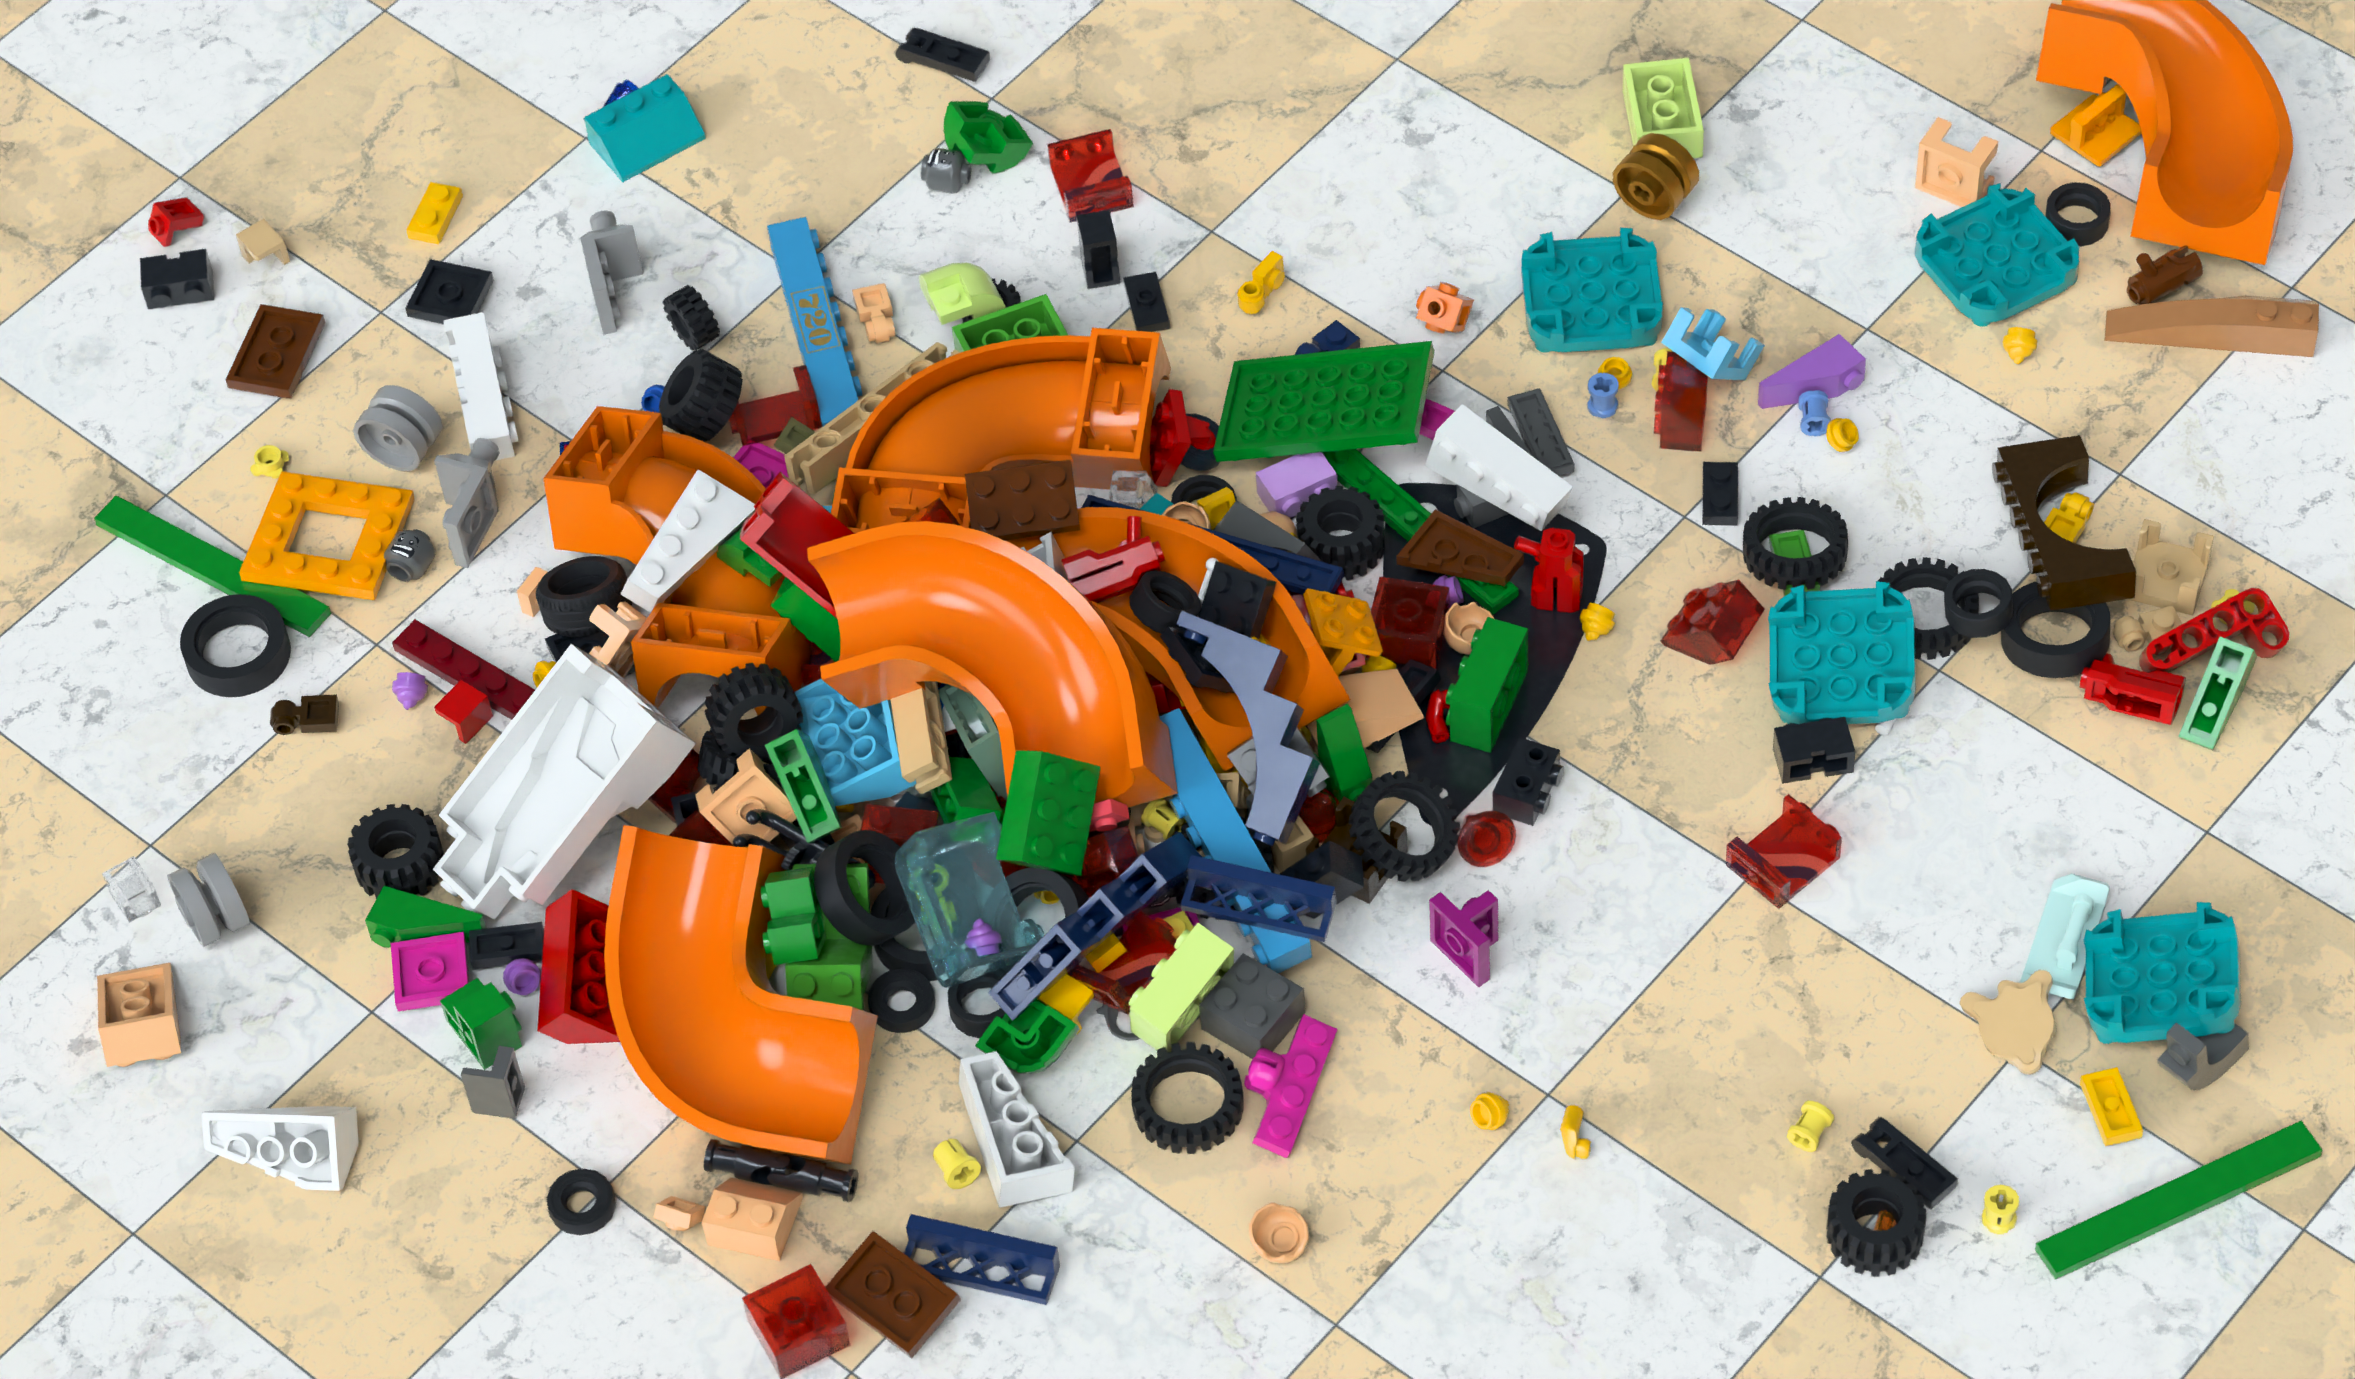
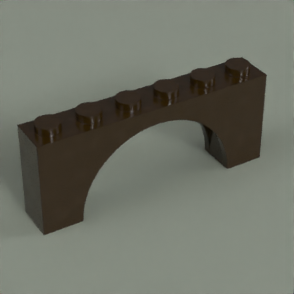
[1992,435,2136,611]

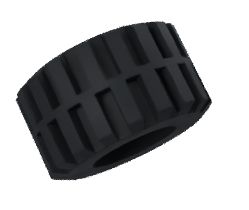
[659,349,743,442]
[1296,486,1385,580]
[705,663,803,762]
[348,804,444,899]
[1826,1169,1926,1277]

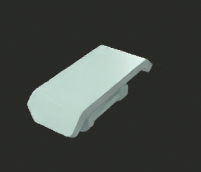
[2020,873,2110,999]

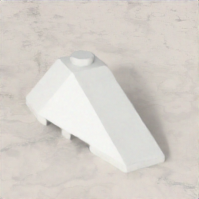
[202,1106,359,1191]

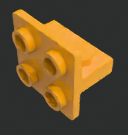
[2050,84,2142,166]
[1303,588,1383,676]

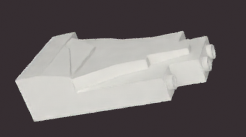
[433,644,696,920]

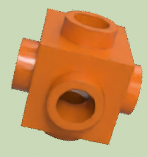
[1416,282,1474,334]

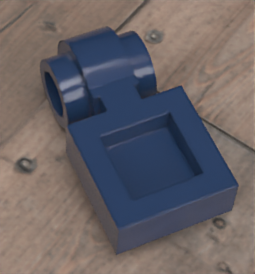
[1295,320,1360,355]

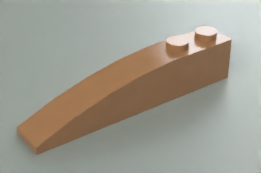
[2105,295,2319,357]

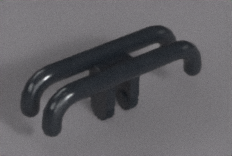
[733,809,876,889]

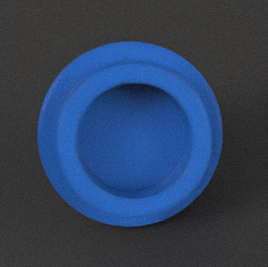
[641,384,665,413]

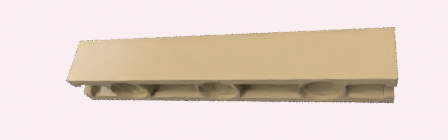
[784,342,960,494]
[890,681,952,794]

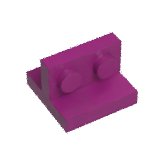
[1429,890,1498,988]

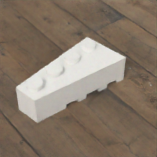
[620,469,756,613]
[959,1051,1075,1208]

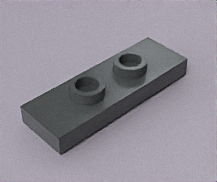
[1507,388,1574,476]

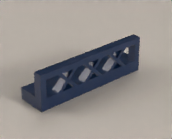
[1181,855,1337,942]
[904,1214,1060,1305]

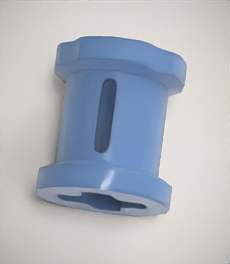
[1587,373,1619,418]
[1798,390,1831,436]

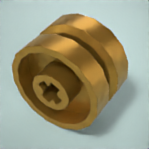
[1613,133,1699,220]

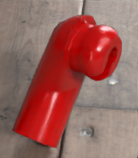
[1425,689,1450,743]

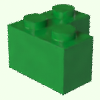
[761,867,826,965]
[440,977,522,1070]

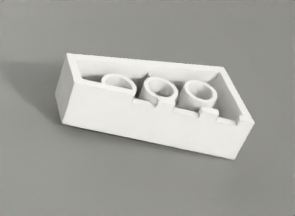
[443,312,519,461]
[1425,404,1573,531]

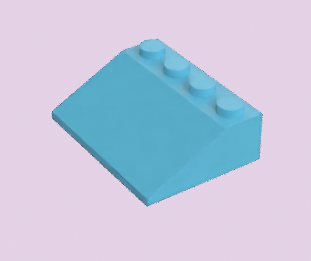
[794,678,917,806]

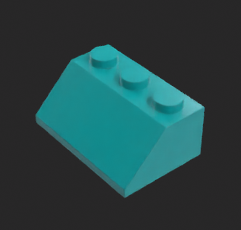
[584,74,706,183]

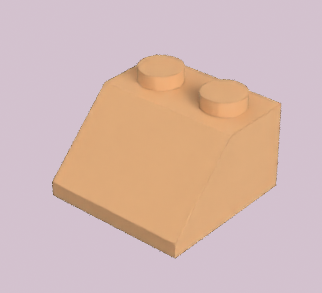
[702,1177,803,1261]

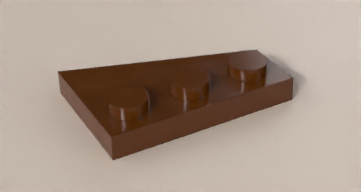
[1396,509,1524,586]

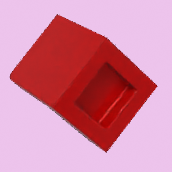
[434,680,493,744]

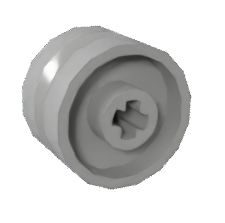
[353,385,443,471]
[167,853,250,947]

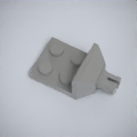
[580,211,643,335]
[434,438,500,568]

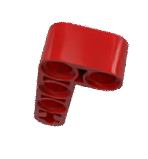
[2139,588,2289,673]

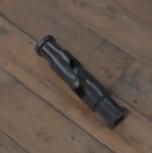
[704,1139,858,1202]

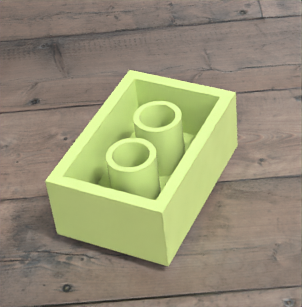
[1623,58,1704,158]
[1129,923,1234,1052]

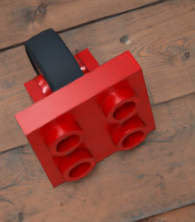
[1150,389,1220,487]

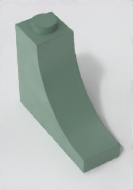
[938,684,1007,807]

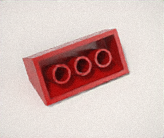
[537,889,620,1044]

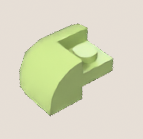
[919,263,1006,325]

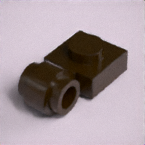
[270,694,339,735]

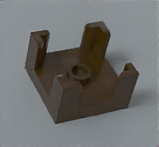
[1306,797,1407,904]

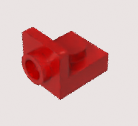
[148,197,204,247]

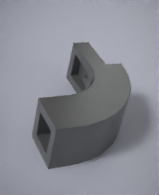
[2157,1022,2249,1090]

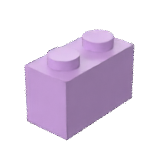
[1256,452,1337,517]

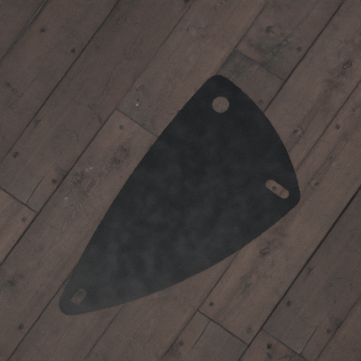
[1383,483,1607,826]

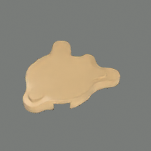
[1960,970,2056,1075]

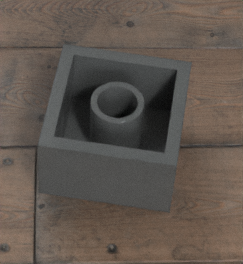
[1199,953,1305,1059]

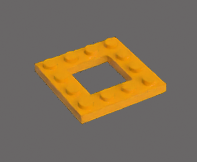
[239,471,415,600]

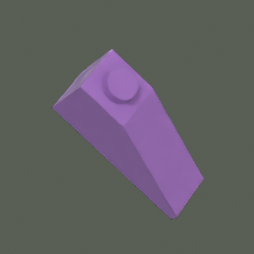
[1758,334,1866,409]

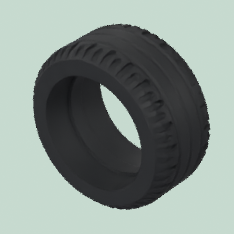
[536,556,632,637]

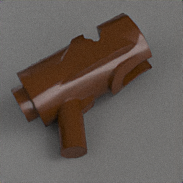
[2127,246,2203,305]

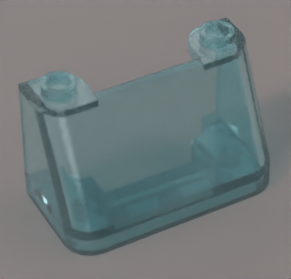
[895,812,1044,988]

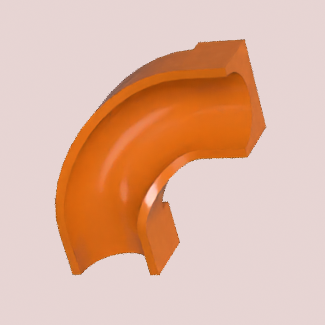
[2036,0,2293,265]
[831,328,1171,533]
[543,406,812,715]
[1005,507,1351,772]
[807,521,1178,808]
[604,825,878,1165]

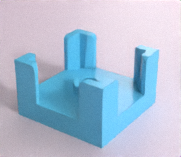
[1661,307,1765,380]

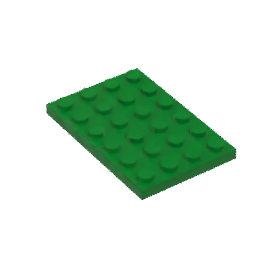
[1213,341,1435,462]

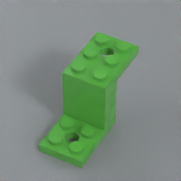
[785,863,873,1011]

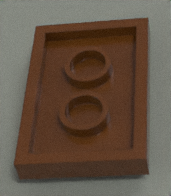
[225,304,325,399]
[965,460,1080,541]
[823,1231,961,1359]

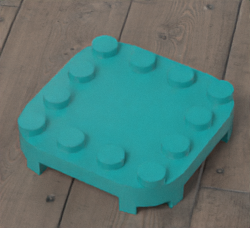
[1915,183,2079,327]
[1522,227,1663,353]
[1768,581,1916,724]
[2083,902,2241,1044]

